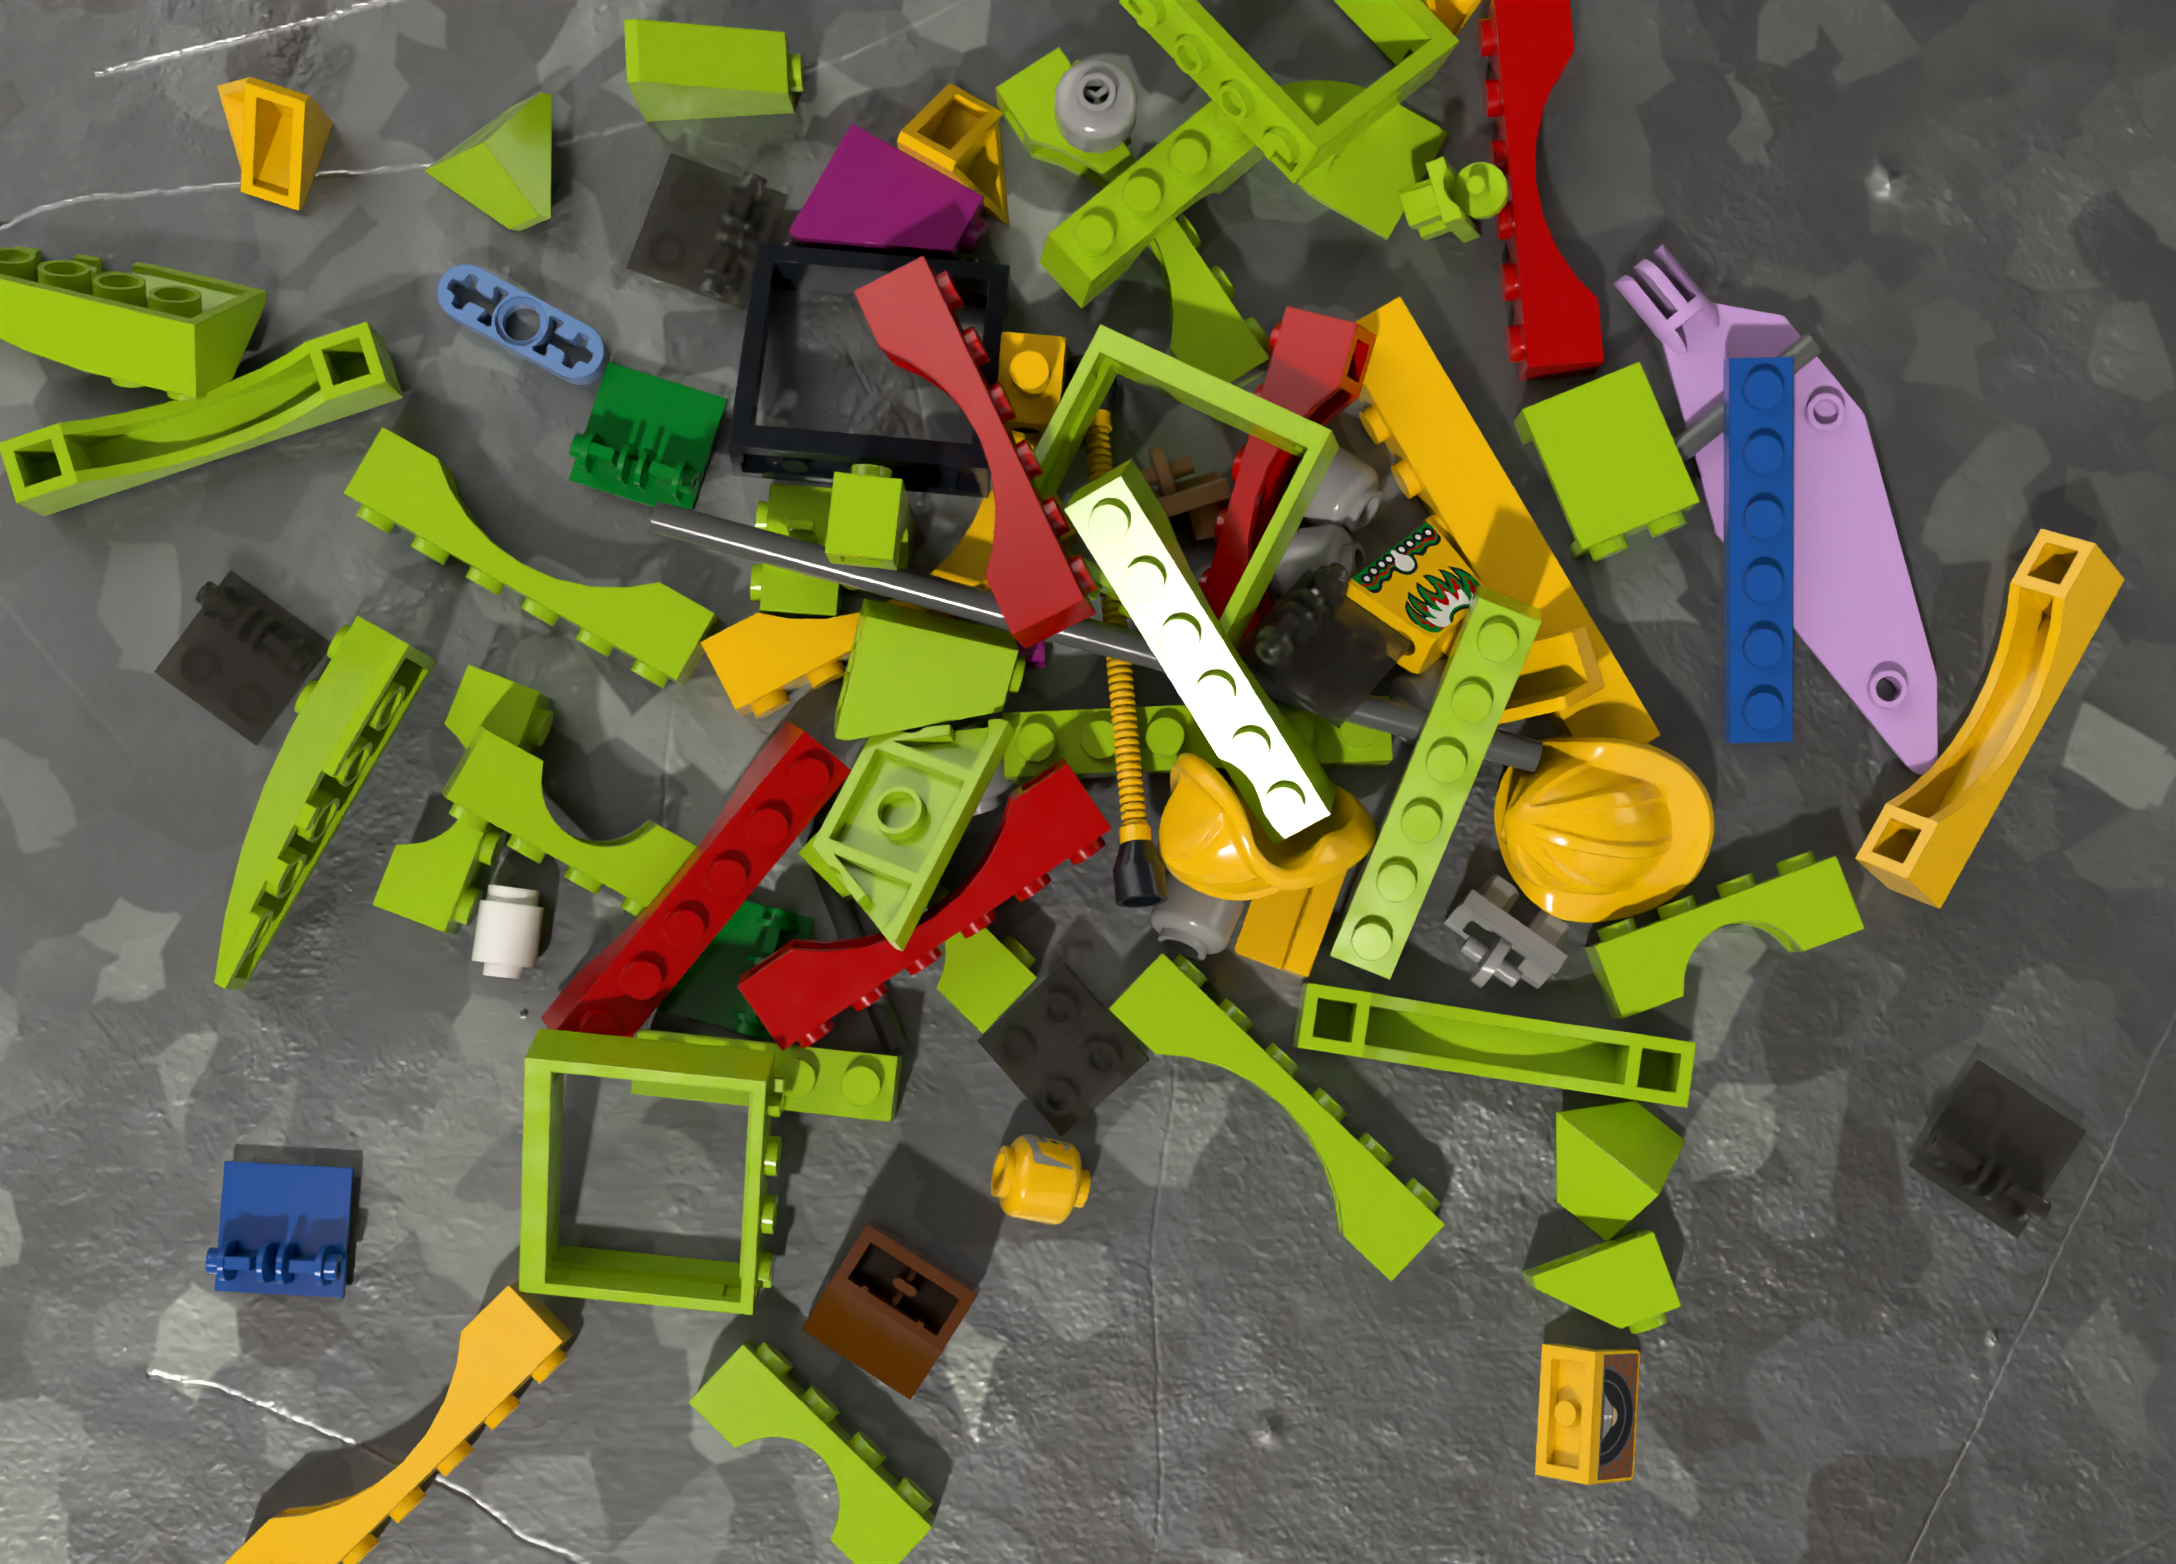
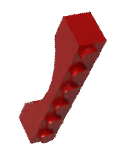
[1476,0,1604,381]
[854,256,1098,648]
[1198,306,1377,669]
[541,721,851,1037]
[737,757,1111,1051]

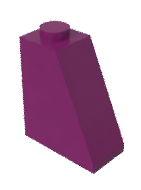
[788,123,989,261]

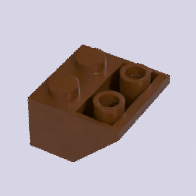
[802,1219,980,1400]

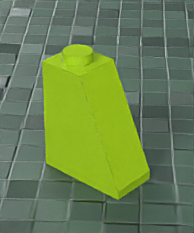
[624,19,804,122]
[834,598,1025,741]

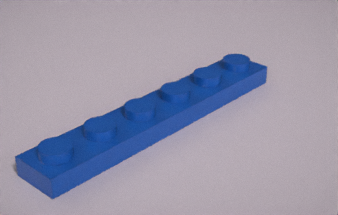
[1724,357,1793,743]

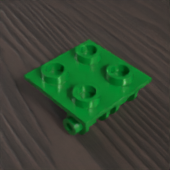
[568,362,728,510]
[657,901,815,1041]

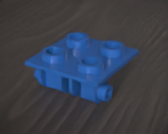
[205,1161,354,1298]

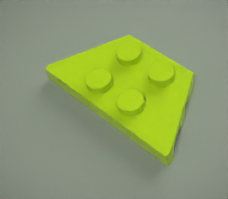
[812,719,1016,951]

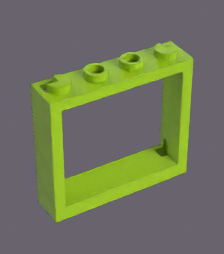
[1119,0,1459,185]
[993,324,1339,649]
[519,1028,785,1315]

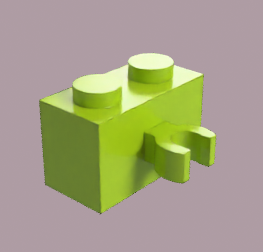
[750,483,844,619]

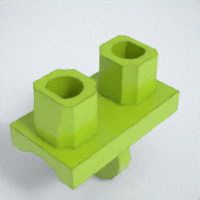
[1398,156,1509,243]

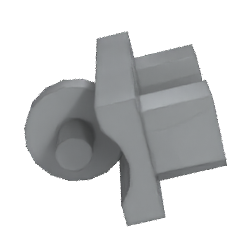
[1443,874,1570,989]

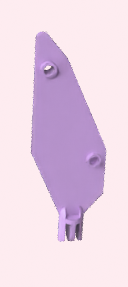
[1613,244,1938,775]

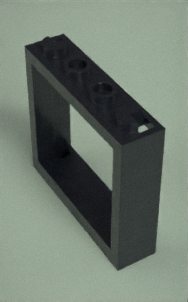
[728,242,1010,498]

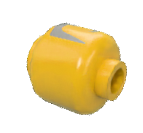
[991,1134,1091,1225]

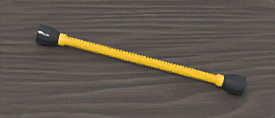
[1066,353,1168,908]

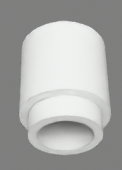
[471,885,544,979]

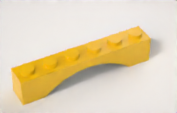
[700,490,1078,719]
[1855,529,2125,909]
[224,1281,573,1564]

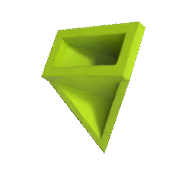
[424,92,552,231]
[1555,1100,1686,1242]

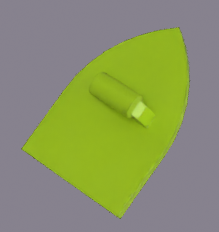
[1279,80,1449,241]

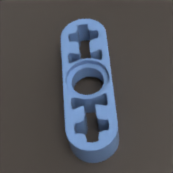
[437,264,609,385]

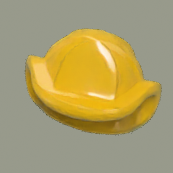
[1494,737,1715,923]
[1157,753,1377,901]

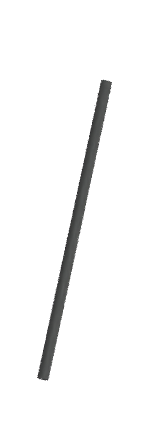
[649,501,1543,773]

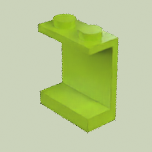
[1514,361,1700,562]

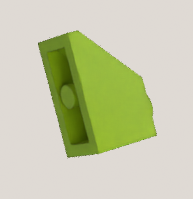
[1522,1228,1682,1334]

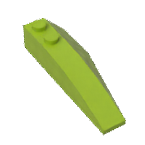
[0,246,266,401]
[214,615,437,990]

